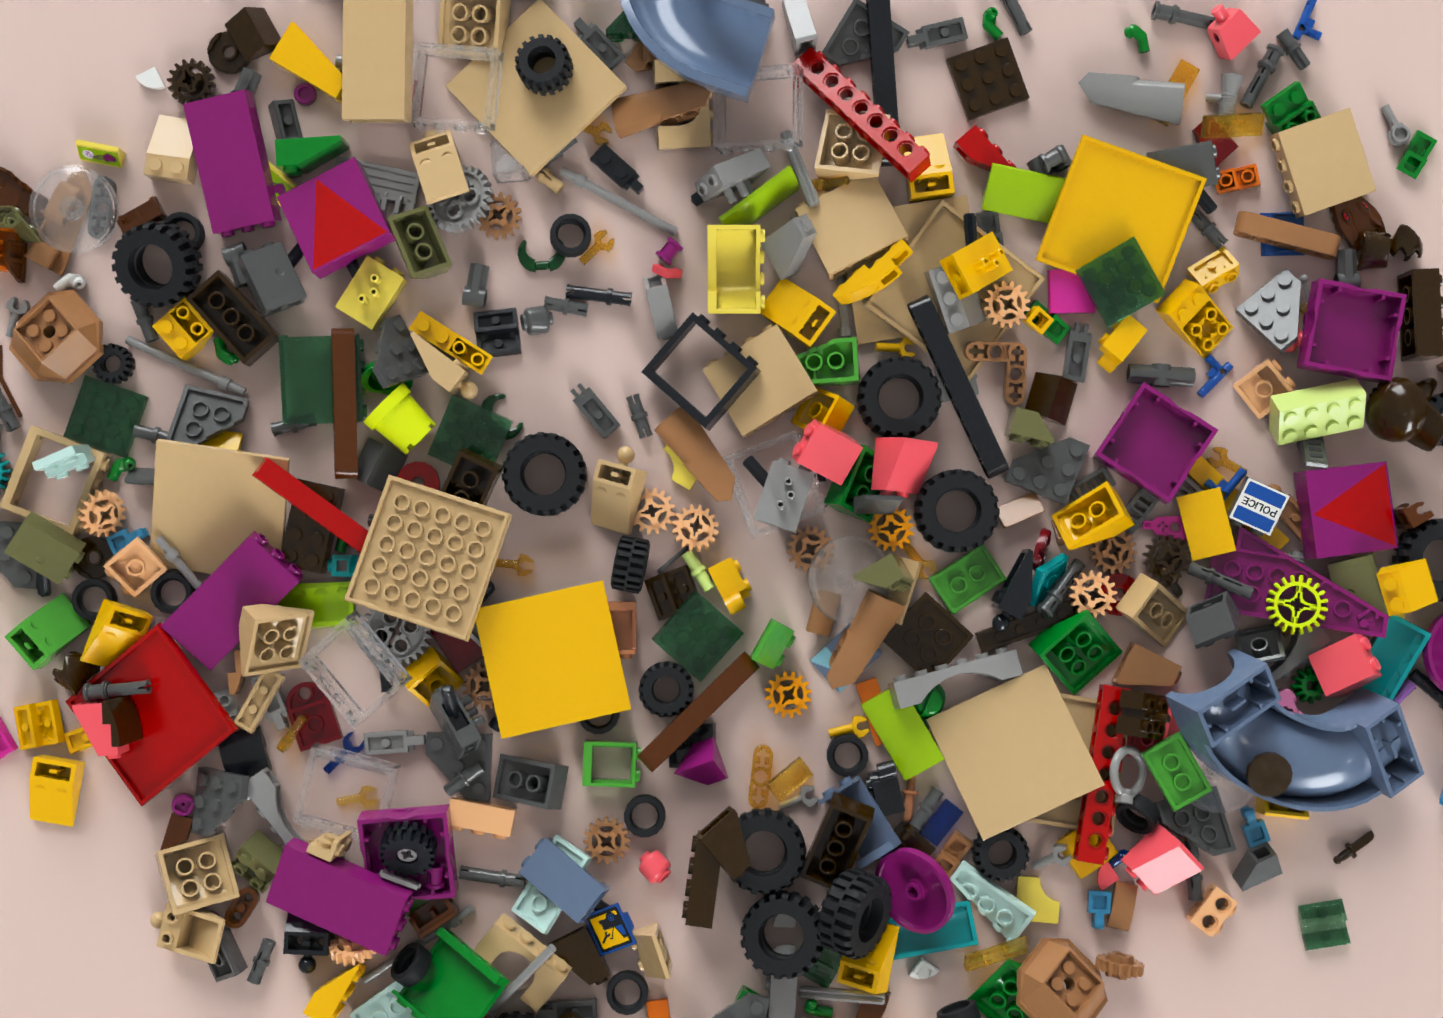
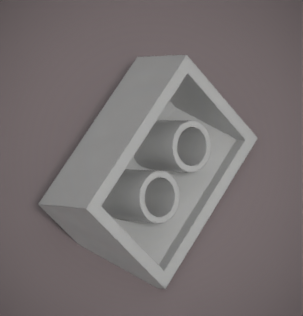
[924,266,987,334]

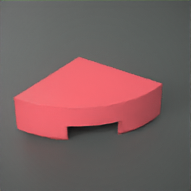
[652,264,683,278]
[1097,861,1120,891]

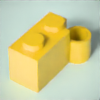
[1096,314,1148,374]
[708,557,752,615]

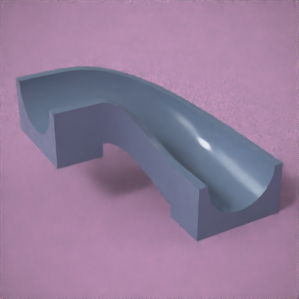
[620,0,775,103]
[1165,648,1424,812]

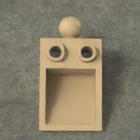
[409,130,469,205]
[410,331,478,399]
[591,446,648,535]
[150,902,226,964]

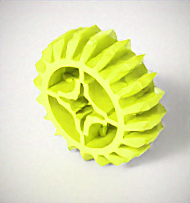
[1266,575,1328,635]

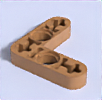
[963,341,1027,406]

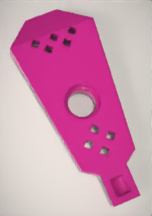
[1142,516,1187,541]

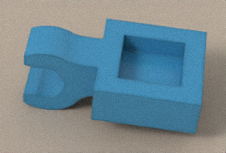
[106,528,149,555]
[1240,806,1271,848]
[1087,890,1111,929]

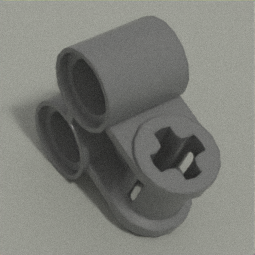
[1027,145,1072,175]

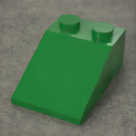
[275,135,350,178]

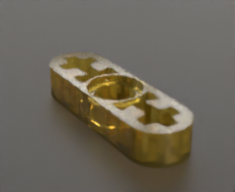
[748,744,773,809]

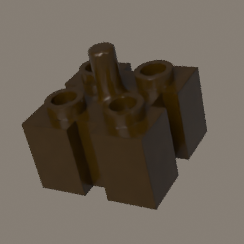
[1115,689,1171,740]

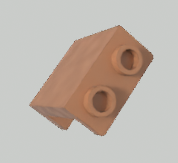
[608,601,637,659]

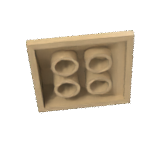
[437,0,511,60]
[814,109,891,182]
[239,604,315,677]
[155,833,240,916]

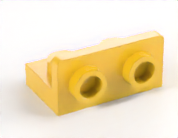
[1187,246,1239,294]

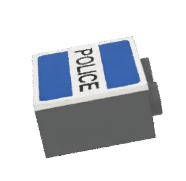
[1227,475,1290,536]

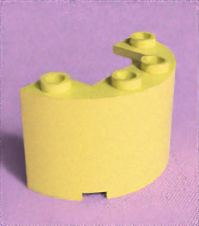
[707,225,765,314]

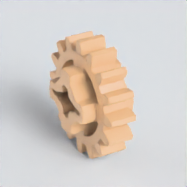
[982,281,1031,328]
[633,488,676,535]
[77,489,127,537]
[672,504,719,552]
[1068,571,1117,618]
[328,935,377,966]

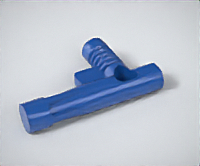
[1292,0,1322,41]
[1197,354,1233,398]
[1203,468,1247,501]

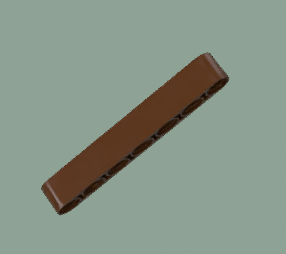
[331,328,358,479]
[637,651,760,772]

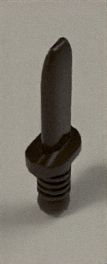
[1160,567,1183,598]
[1333,831,1374,864]

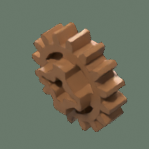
[476,192,523,240]
[786,526,834,573]
[1088,531,1138,575]
[462,663,494,710]
[583,816,631,865]
[1095,951,1145,980]

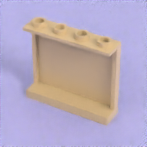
[1270,108,1376,218]
[795,177,909,282]
[703,324,819,439]

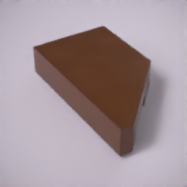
[2,240,28,283]
[160,812,193,850]

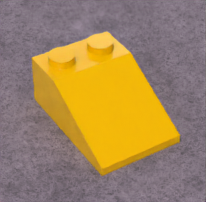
[1051,481,1135,551]

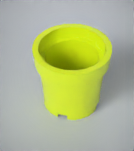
[363,383,437,455]

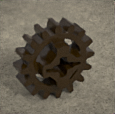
[167,58,216,105]
[1142,535,1191,581]

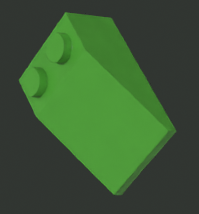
[750,618,796,669]

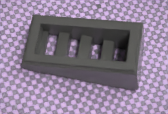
[1297,436,1328,469]
[1070,466,1116,501]
[1125,488,1159,535]

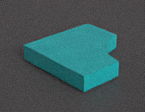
[1030,553,1069,606]

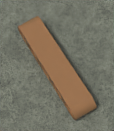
[1233,211,1341,260]

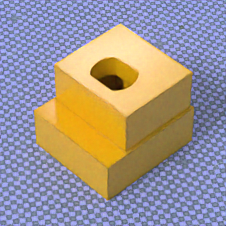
[1021,306,1054,335]

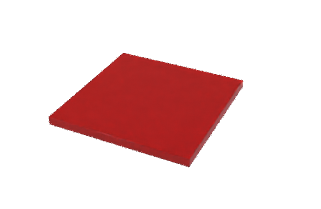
[65,623,239,806]

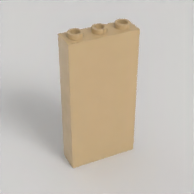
[342,0,413,123]

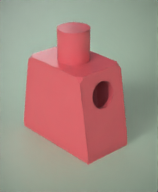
[1207,4,1261,60]

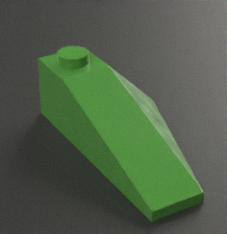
[796,337,860,386]

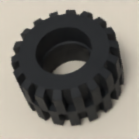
[515,34,574,96]
[611,535,650,594]
[638,661,694,718]
[971,827,1030,882]

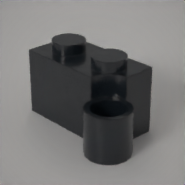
[865,760,905,816]

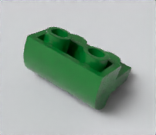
[1260,81,1321,135]

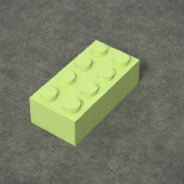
[1269,378,1367,445]

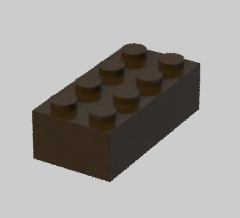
[1397,268,1443,362]
[186,270,282,366]
[441,448,503,506]
[281,478,345,574]
[800,792,875,888]
[682,830,720,929]

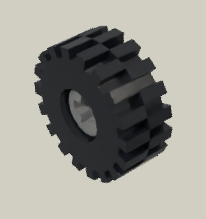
[379,821,438,877]

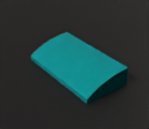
[1353,615,1432,700]
[887,900,979,960]

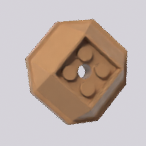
[9,290,104,384]
[1016,938,1108,1018]

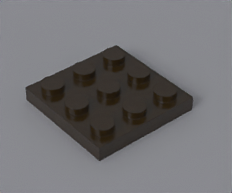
[946,37,1030,121]
[883,592,974,672]

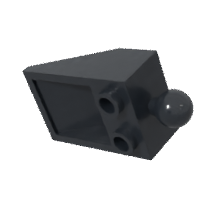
[991,549,1033,632]
[283,913,334,974]

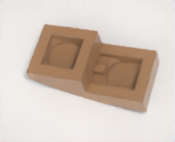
[227,649,246,695]
[934,829,973,878]
[1106,881,1138,931]

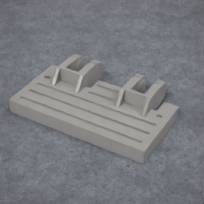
[334,156,421,216]

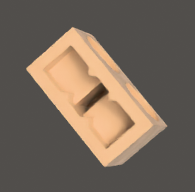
[1185,883,1238,938]

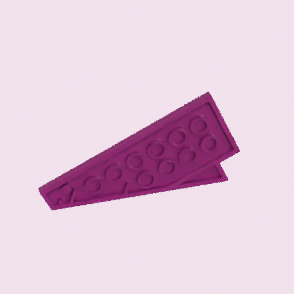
[1205,527,1389,638]

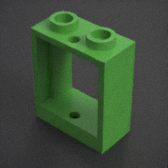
[582,740,641,788]

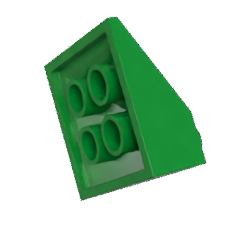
[1028,610,1123,695]
[967,958,1029,1018]

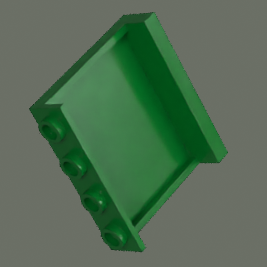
[392,926,510,1018]

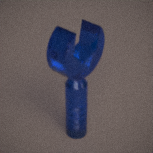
[323,731,364,774]

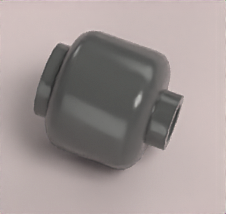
[520,306,553,335]

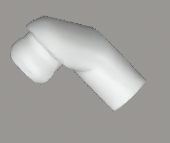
[53,273,86,291]

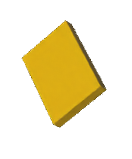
[1176,487,1236,561]

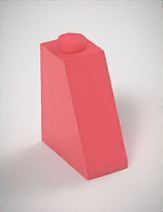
[72,700,130,759]

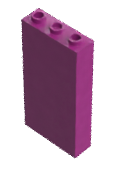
[183,89,282,238]
[160,530,304,671]
[266,837,414,957]

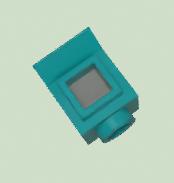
[327,554,359,577]

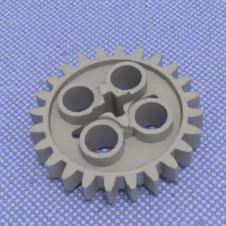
[427,165,494,234]
[361,609,433,666]

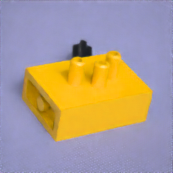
[939,213,1013,300]

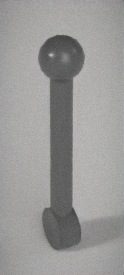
[657,545,694,574]

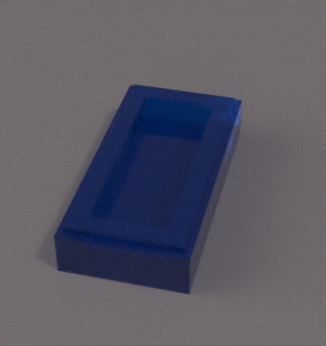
[919,798,964,847]

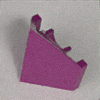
[674,737,728,785]

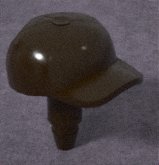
[1365,377,1443,452]

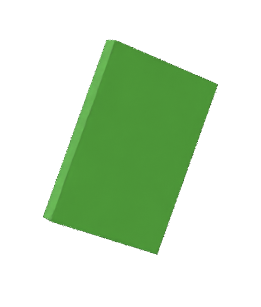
[928,544,1007,615]
[1140,731,1213,812]

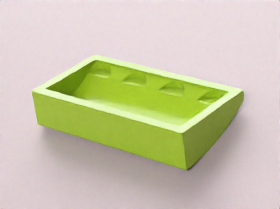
[981,163,1065,223]
[719,165,799,225]
[277,581,357,629]
[861,688,945,781]

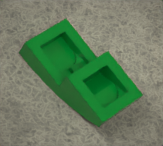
[1396,130,1437,179]
[1024,300,1071,345]

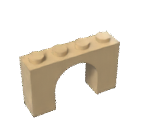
[652,60,714,150]
[474,912,572,1012]

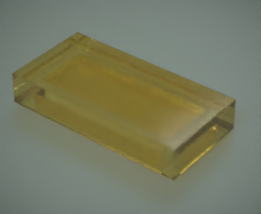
[765,757,813,802]

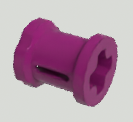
[655,237,683,266]
[425,861,445,890]

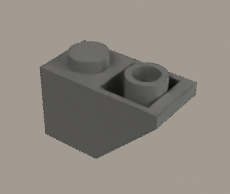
[1232,842,1283,891]

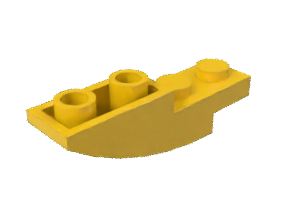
[832,238,913,305]
[409,310,493,375]

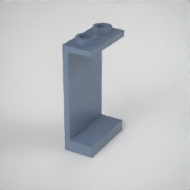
[817,775,901,869]
[519,838,610,923]

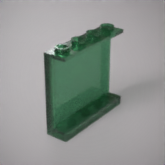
[278,334,367,425]

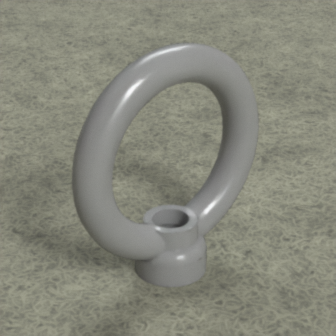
[1109,745,1146,805]

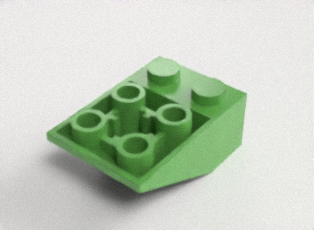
[5,593,92,670]

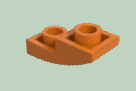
[1215,164,1261,195]

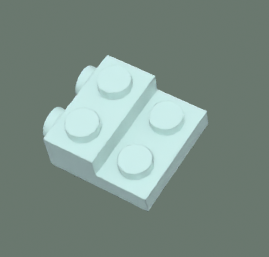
[32,444,95,480]

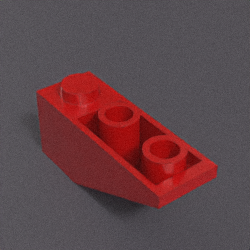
[953,125,1016,172]

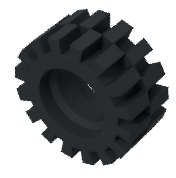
[92,343,135,384]

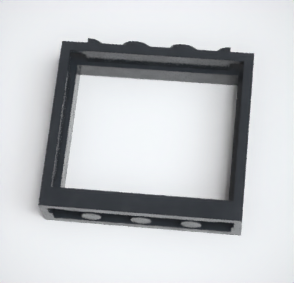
[642,312,761,431]

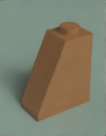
[1111,642,1182,686]

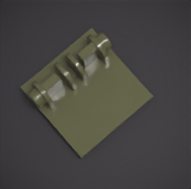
[0,206,41,243]

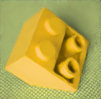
[152,298,214,362]

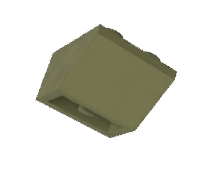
[1004,407,1055,449]
[231,829,283,894]

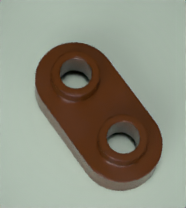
[224,886,260,928]

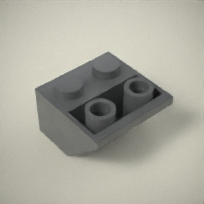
[1186,591,1240,649]

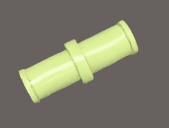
[682,549,716,593]

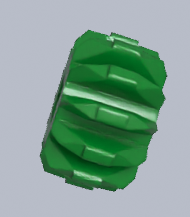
[1290,666,1324,704]

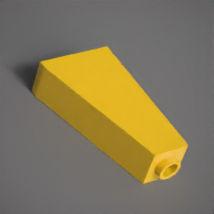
[269,21,342,103]

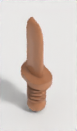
[902,775,919,822]

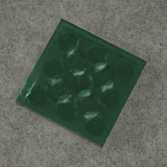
[1075,237,1166,327]
[64,375,149,458]
[428,394,513,465]
[652,590,744,682]

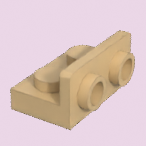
[306,830,352,862]

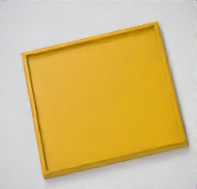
[1035,134,1207,304]
[476,580,631,739]

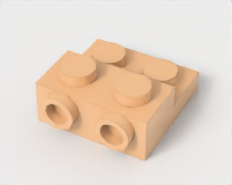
[1232,357,1297,420]
[103,536,169,598]

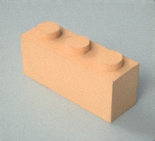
[449,796,517,839]

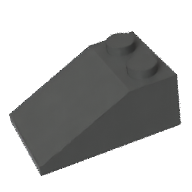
[493,754,569,810]

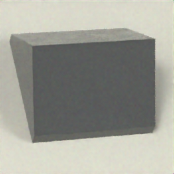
[356,437,408,492]
[1234,624,1286,663]
[207,927,248,982]

